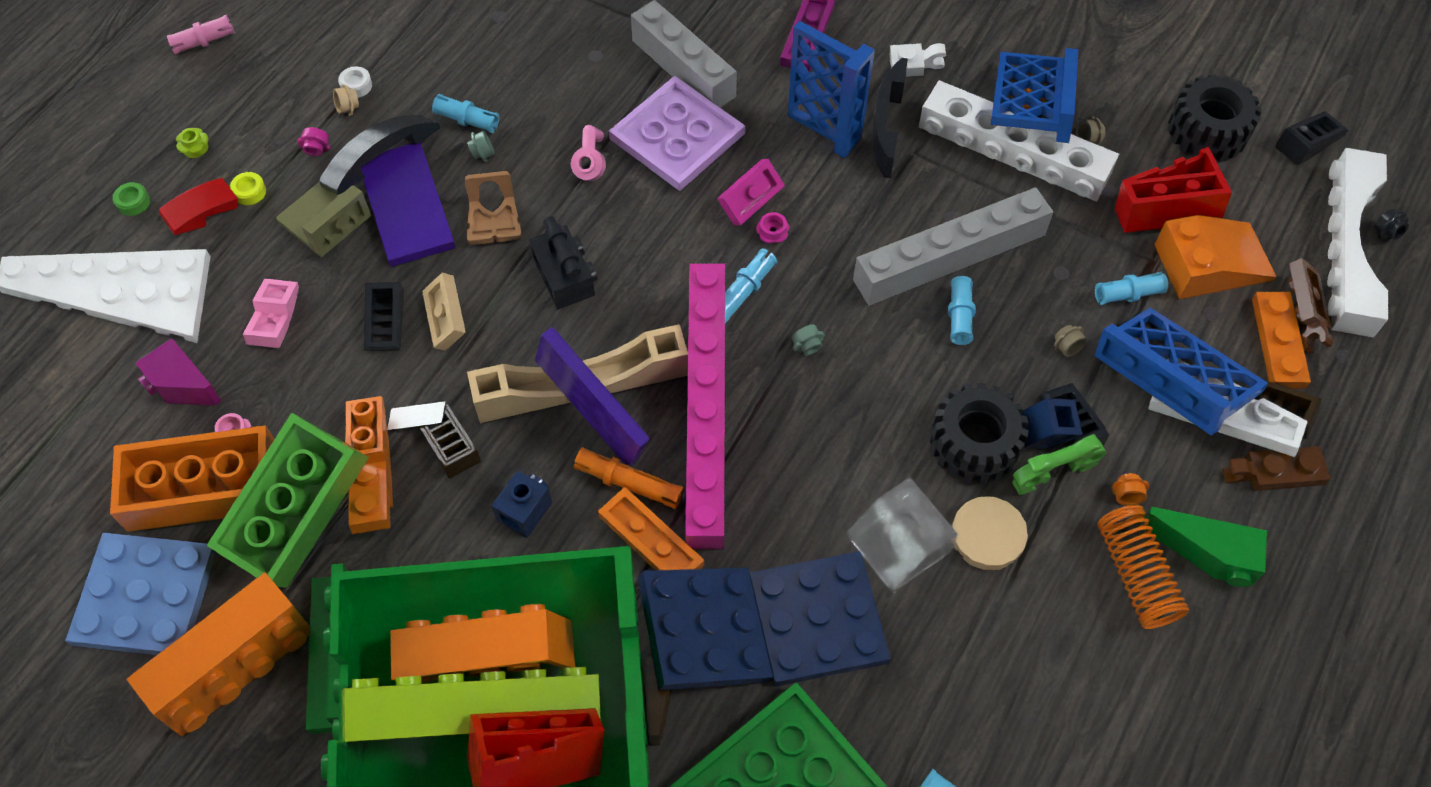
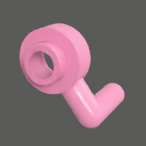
[571,125,606,181]

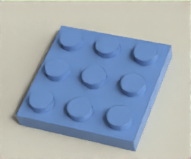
[65,533,217,655]

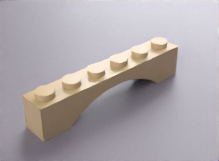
[467,324,688,423]

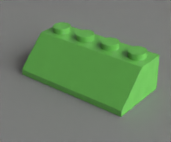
[207,413,369,588]

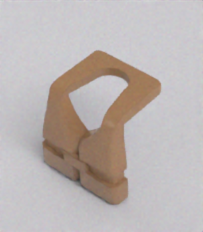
[465,171,522,245]

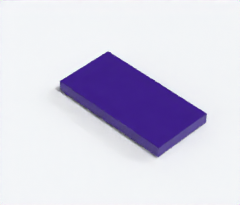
[361,142,456,267]
[535,327,649,467]

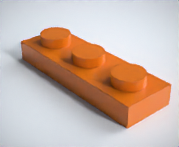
[1252,292,1311,389]
[598,487,704,570]

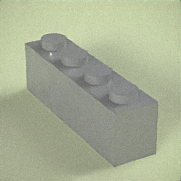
[631,0,737,108]

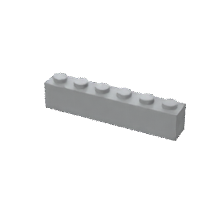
[853,187,1053,306]

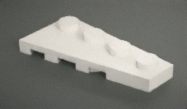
[1148,358,1307,457]

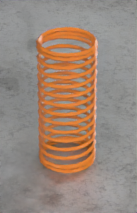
[1097,505,1190,629]

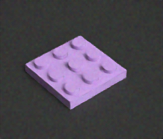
[609,76,745,191]

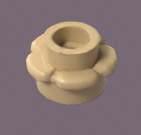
[333,84,359,116]

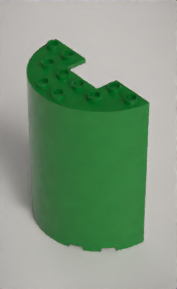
[321,546,650,787]

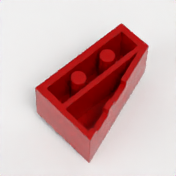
[1114,147,1232,233]
[467,708,605,787]

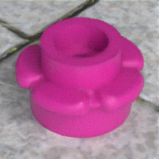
[297,127,330,156]
[756,212,789,244]

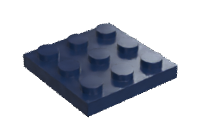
[750,551,890,687]
[638,568,773,690]

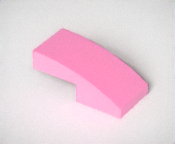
[243,279,299,348]

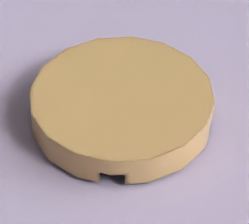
[951,497,1028,570]

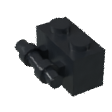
[529,216,598,310]

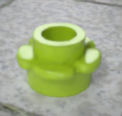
[176,128,209,158]

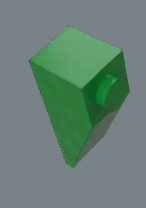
[1141,506,1267,587]

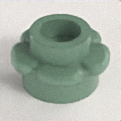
[467,131,495,162]
[791,324,825,356]

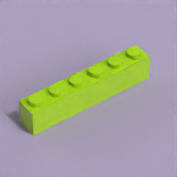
[342,667,601,742]

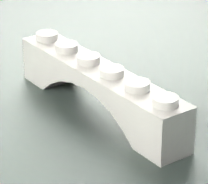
[1327,148,1388,338]

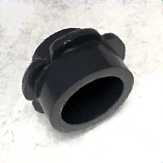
[1375,209,1409,240]

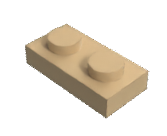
[422,272,466,351]

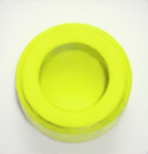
[230,172,266,205]

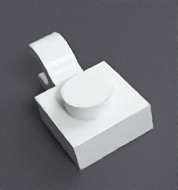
[889,43,946,77]

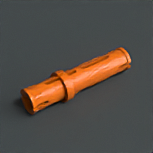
[574,447,684,510]

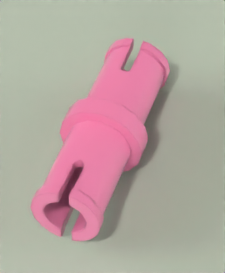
[167,14,235,55]

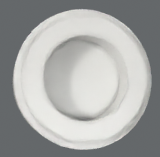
[338,66,372,98]

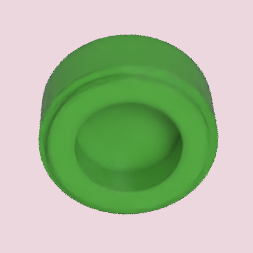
[113,182,150,216]

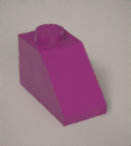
[135,338,222,406]

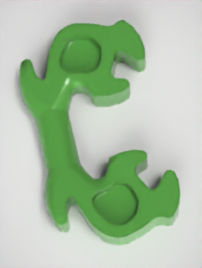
[1012,434,1107,495]

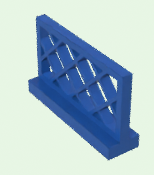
[787,21,875,158]
[990,48,1078,143]
[1094,307,1268,436]

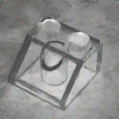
[846,477,958,592]

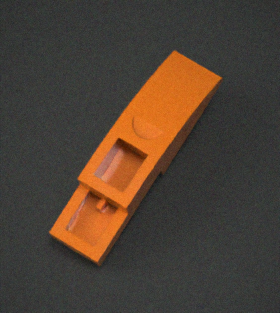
[345,396,393,534]

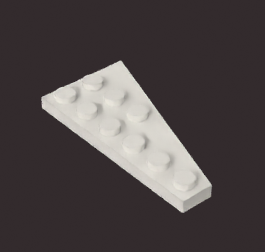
[0,249,210,343]

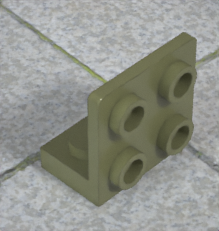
[276,182,371,258]

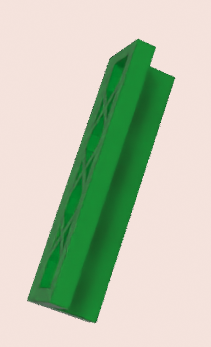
[306,563,348,734]

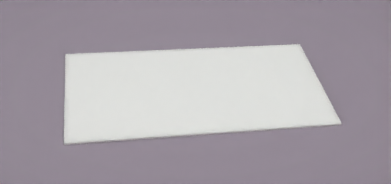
[387,401,445,430]

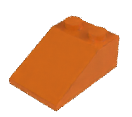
[1154,215,1277,299]

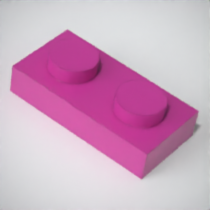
[717,159,785,225]

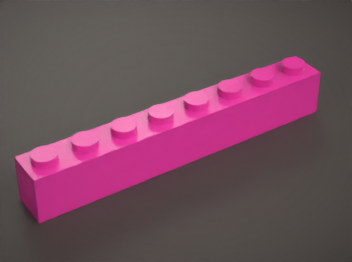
[686,264,725,549]

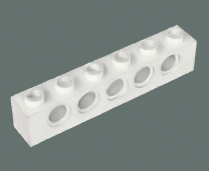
[919,80,1119,202]

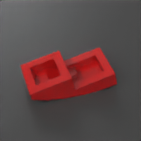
[159,178,238,236]

